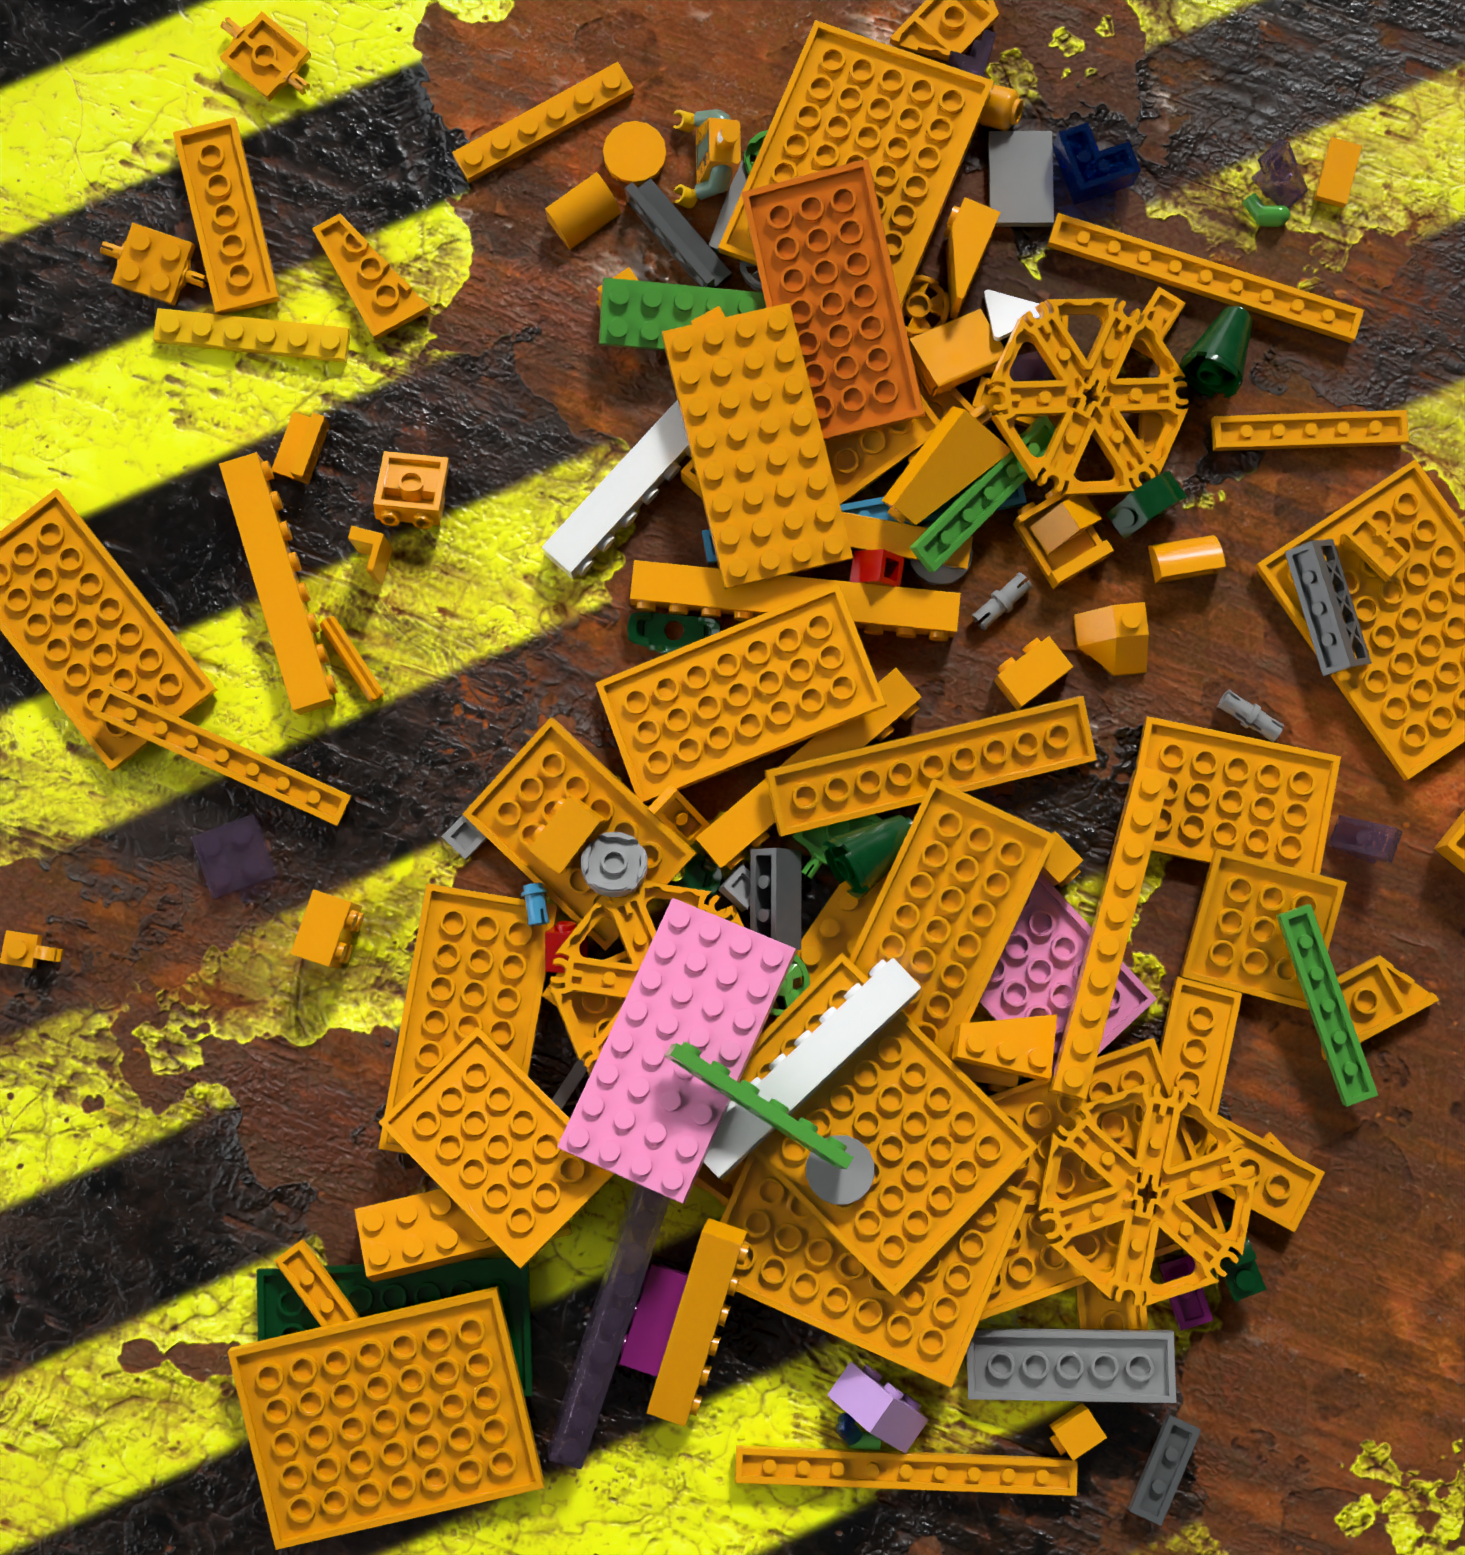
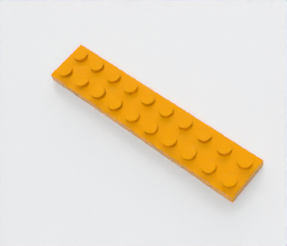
[764,696,1097,836]

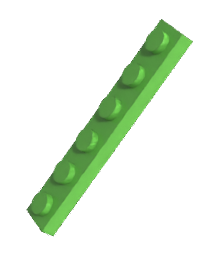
[909,416,1056,572]
[1276,904,1378,1107]
[664,1042,854,1169]

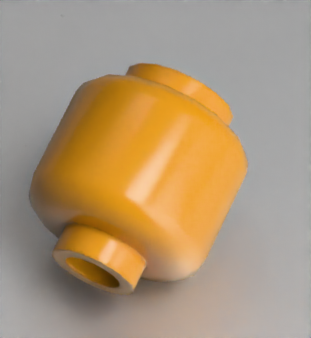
[979,84,1024,131]

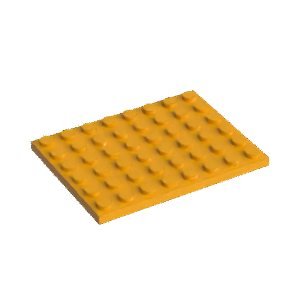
[718,20,994,308]
[1254,459,1465,781]
[730,953,1038,1296]
[979,1038,1226,1321]
[720,1152,1031,1388]
[228,1286,545,1550]

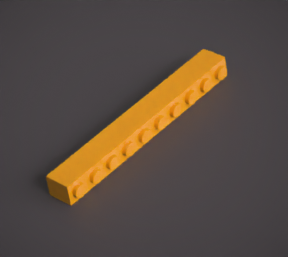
[630,560,961,641]
[1048,765,1171,1101]

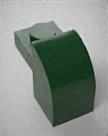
[1106,471,1187,539]
[1220,1221,1267,1302]

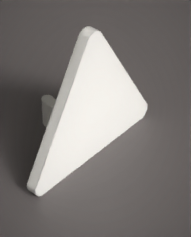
[984,290,1039,341]

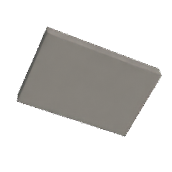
[987,131,1054,227]

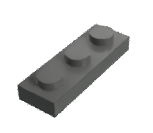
[1128,1413,1201,1526]

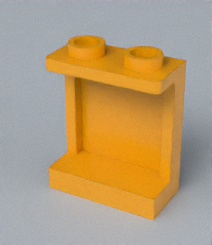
[1013,489,1114,590]

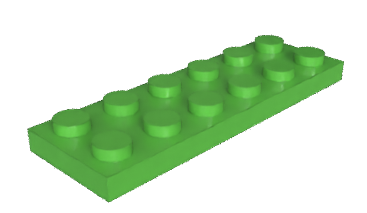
[599,277,766,351]

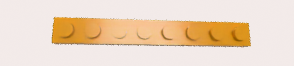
[92,685,352,826]

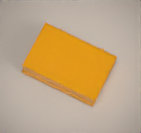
[909,309,1005,397]

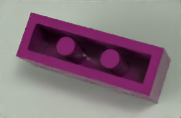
[615,1261,689,1377]

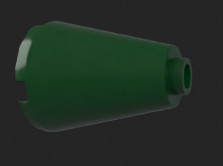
[1179,306,1253,398]
[823,815,913,898]

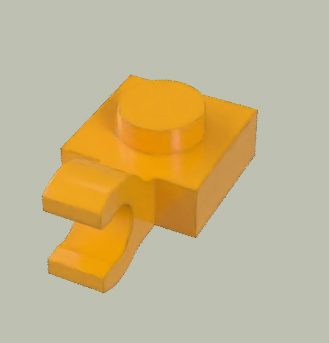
[0,930,64,969]

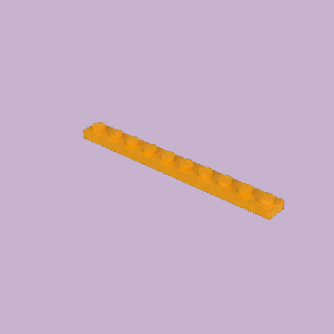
[1047,213,1364,343]
[735,1445,1078,1496]

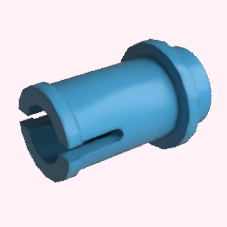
[521,883,550,926]

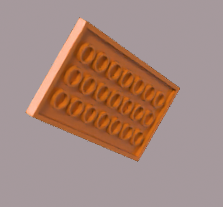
[741,159,925,441]

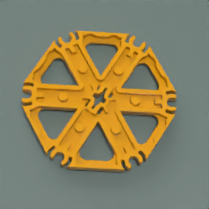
[988,298,1189,496]
[550,881,744,1068]
[1037,1082,1257,1307]

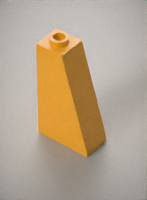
[881,406,1011,525]

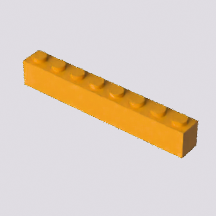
[219,452,338,715]
[695,668,922,870]

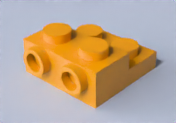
[373,451,449,529]

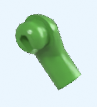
[1242,193,1291,227]

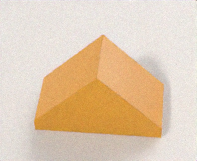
[1029,495,1102,555]

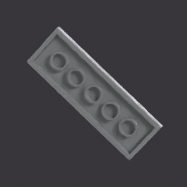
[967,1328,1176,1403]

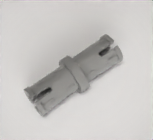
[971,572,1033,631]
[1217,689,1285,742]

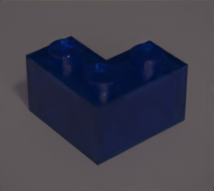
[1053,122,1141,205]

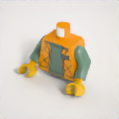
[673,109,741,208]

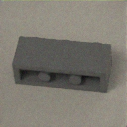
[750,848,802,950]

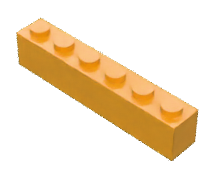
[646,1218,750,1427]

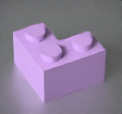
[827,1362,929,1453]

